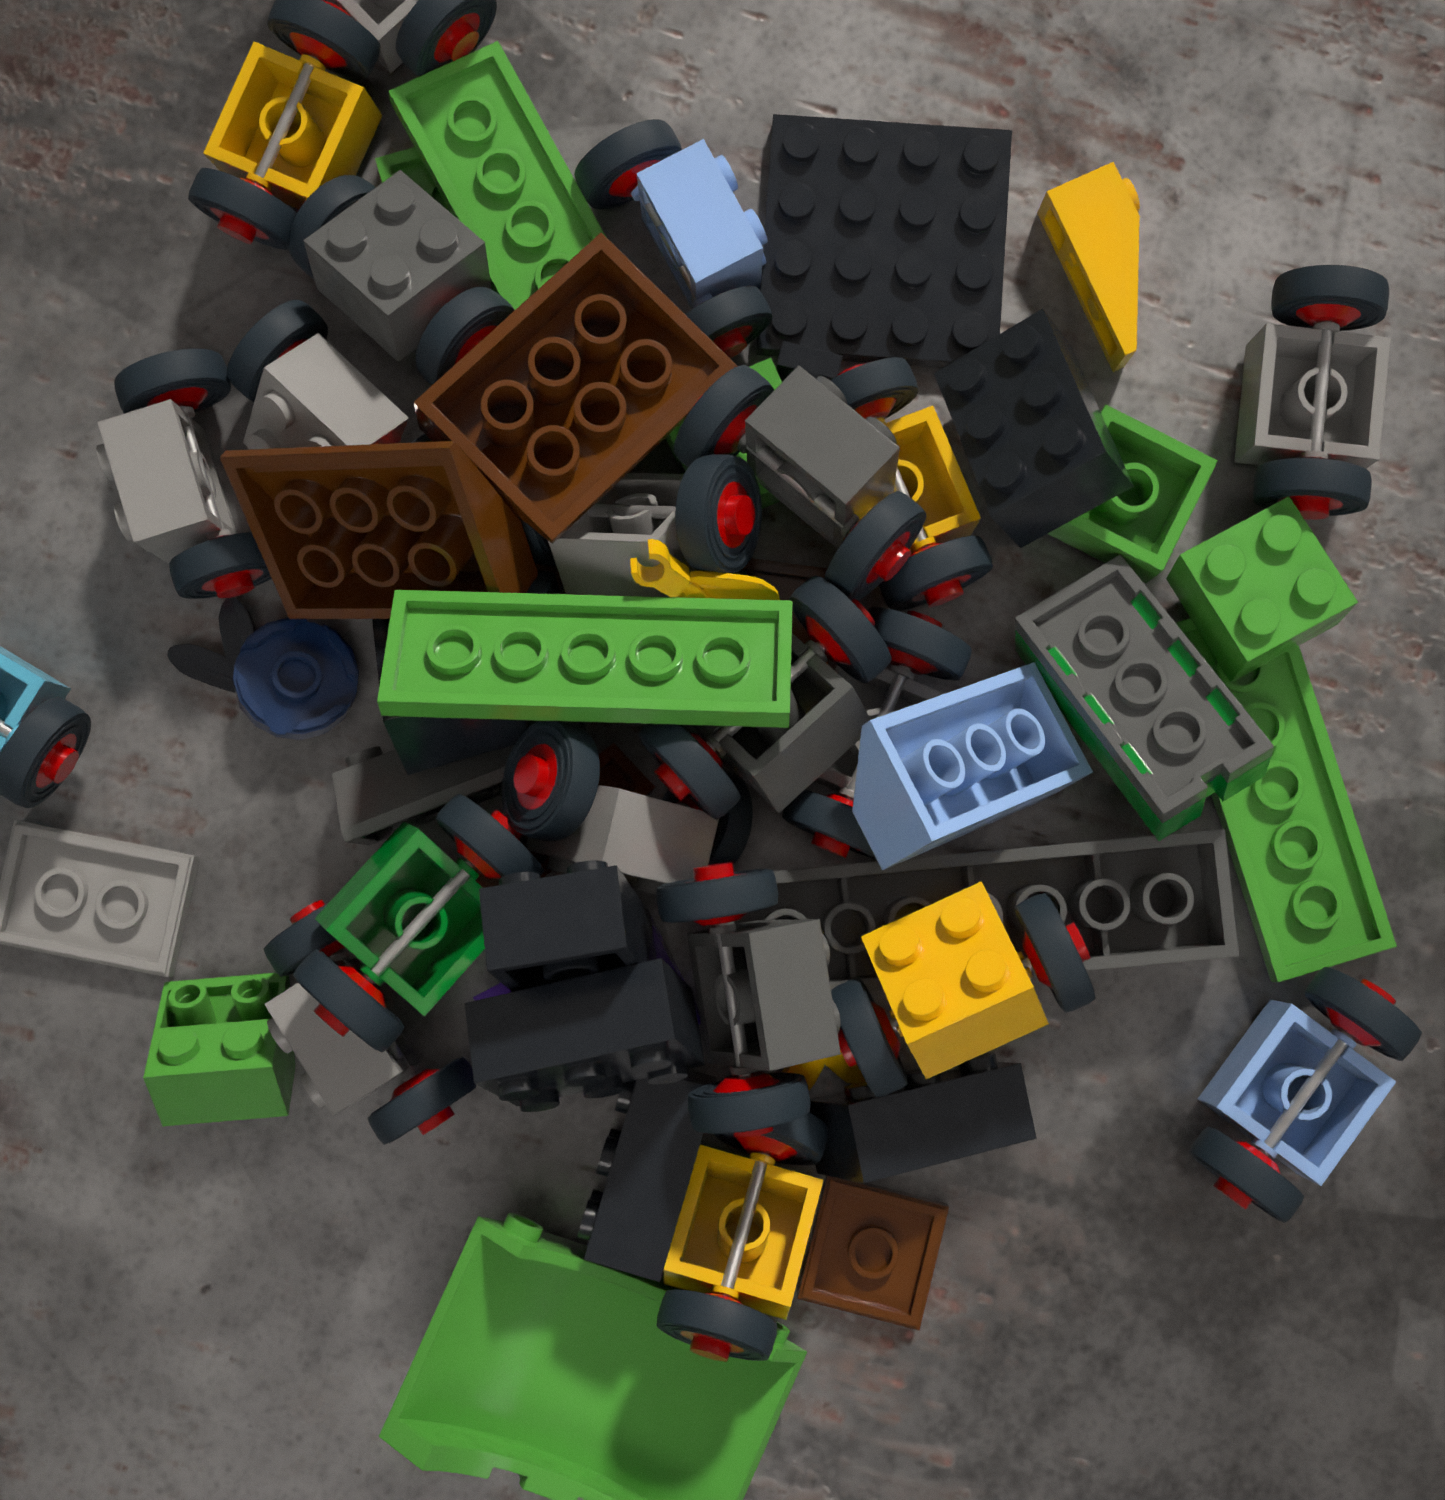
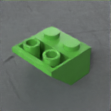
[143,973,295,1127]

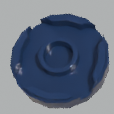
[233,617,359,740]

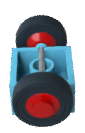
[0,646,91,808]

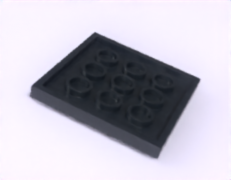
[756,114,1012,368]

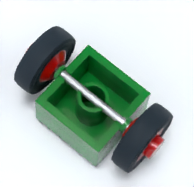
[293,794,544,1053]

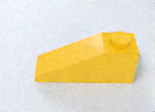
[1037,162,1140,372]

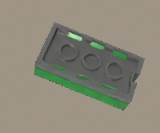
[1015,554,1274,841]

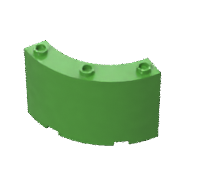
[379,1213,807,1500]

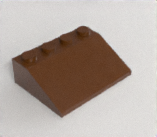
[413,233,737,544]
[220,441,538,619]

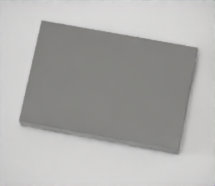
[0,820,200,977]

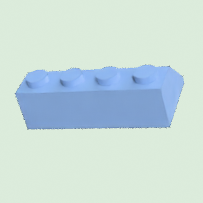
[852,662,1093,870]

